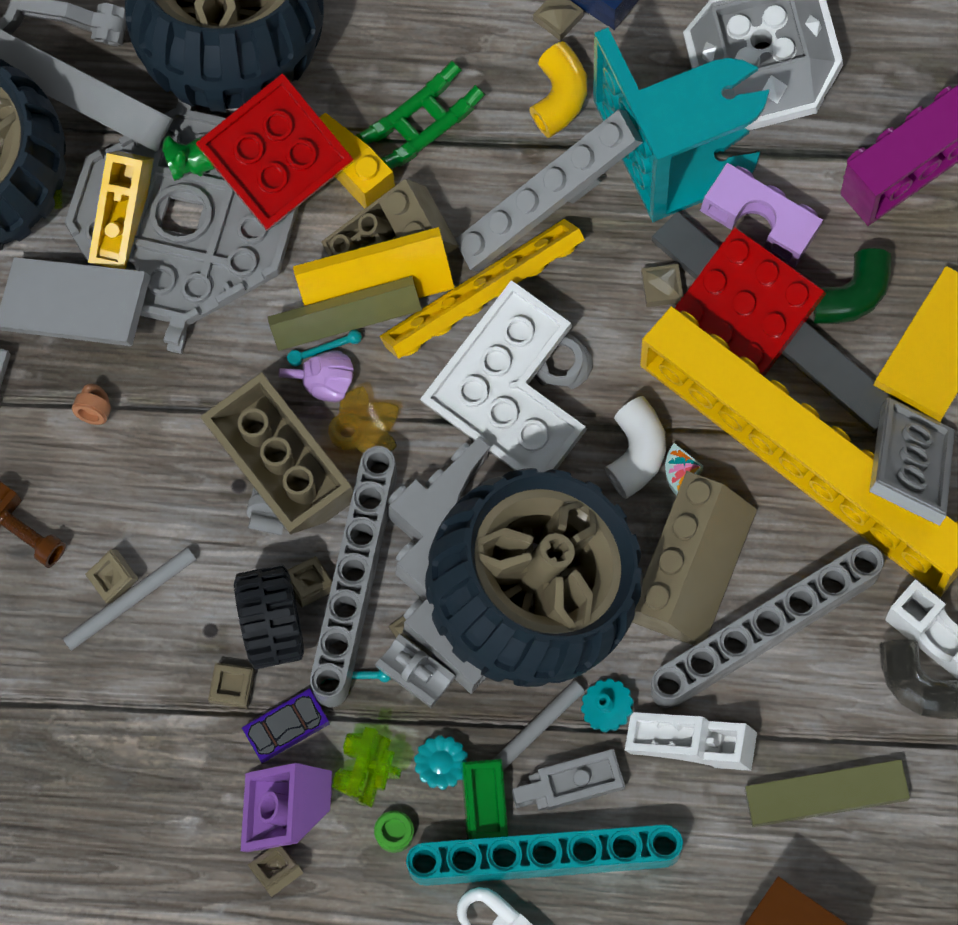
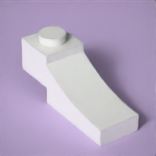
[625,712,757,771]

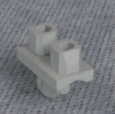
[375,634,455,708]

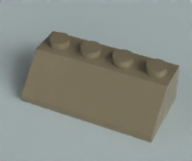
[200,372,353,534]
[632,471,757,646]

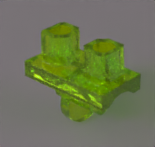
[332,727,402,808]

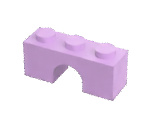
[700,163,823,268]

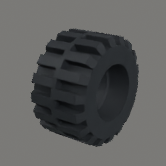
[234,564,304,670]

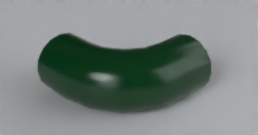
[813,248,892,324]

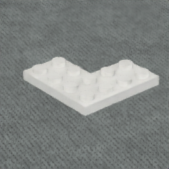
[420,280,587,472]

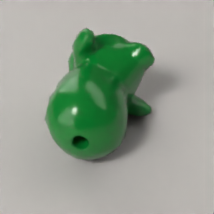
[162,135,215,181]

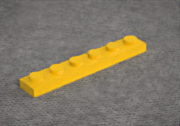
[380,219,585,359]

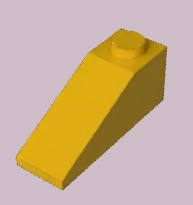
[319,113,395,209]
[88,151,154,269]

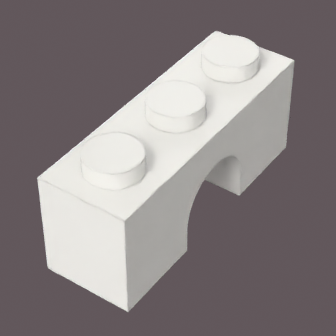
[885,579,958,679]

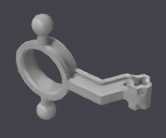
[0,0,127,47]

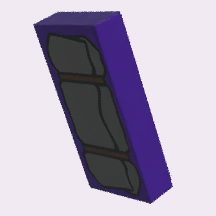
[242,688,330,763]

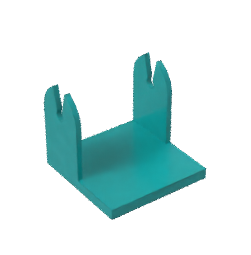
[593,27,770,222]

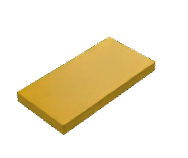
[293,227,455,306]
[873,266,958,422]

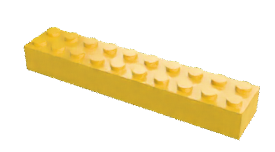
[640,306,958,597]

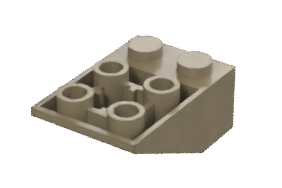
[321,179,459,256]

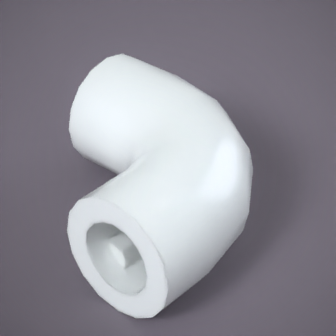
[605,396,666,499]

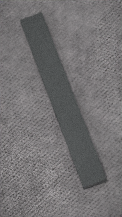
[652,212,897,434]

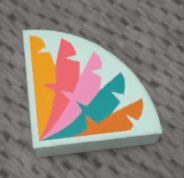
[665,443,703,496]

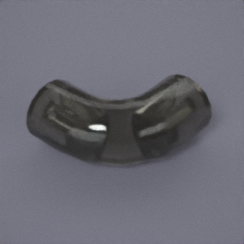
[879,640,958,719]

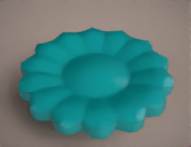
[581,679,634,733]
[414,735,468,790]

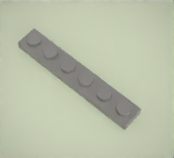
[456,109,643,271]

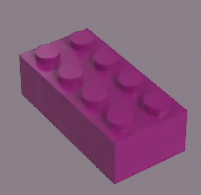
[840,85,958,226]

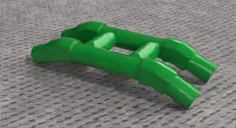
[356,60,486,170]

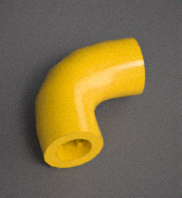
[529,41,588,138]

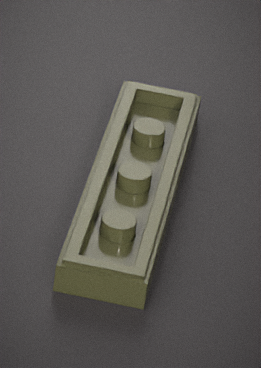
[268,276,422,351]
[745,759,910,827]

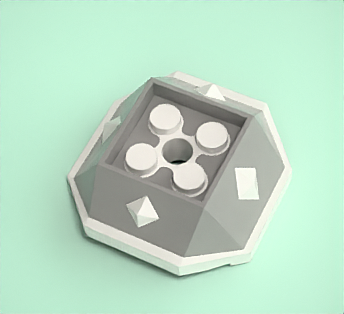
[683,0,843,131]

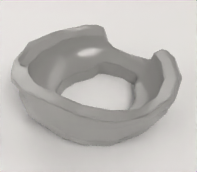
[535,334,592,389]

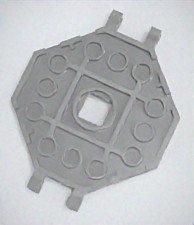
[65,100,298,354]

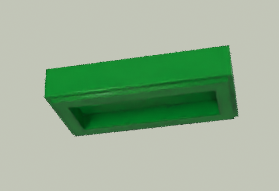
[461,759,508,839]

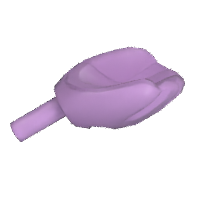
[279,351,354,403]

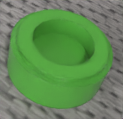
[374,811,414,853]

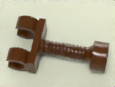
[0,481,66,568]

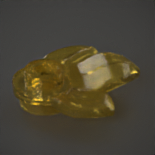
[328,386,399,453]

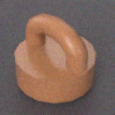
[71,384,111,425]

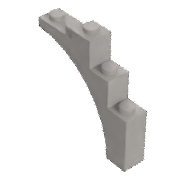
[388,437,490,694]

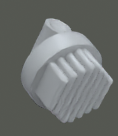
[247,488,284,535]

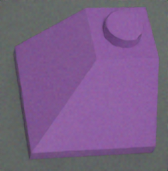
[241,763,332,852]

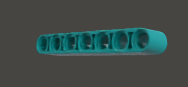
[406,825,683,886]

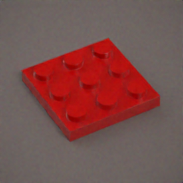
[196,73,354,231]
[675,227,826,376]

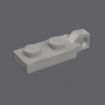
[512,749,625,811]

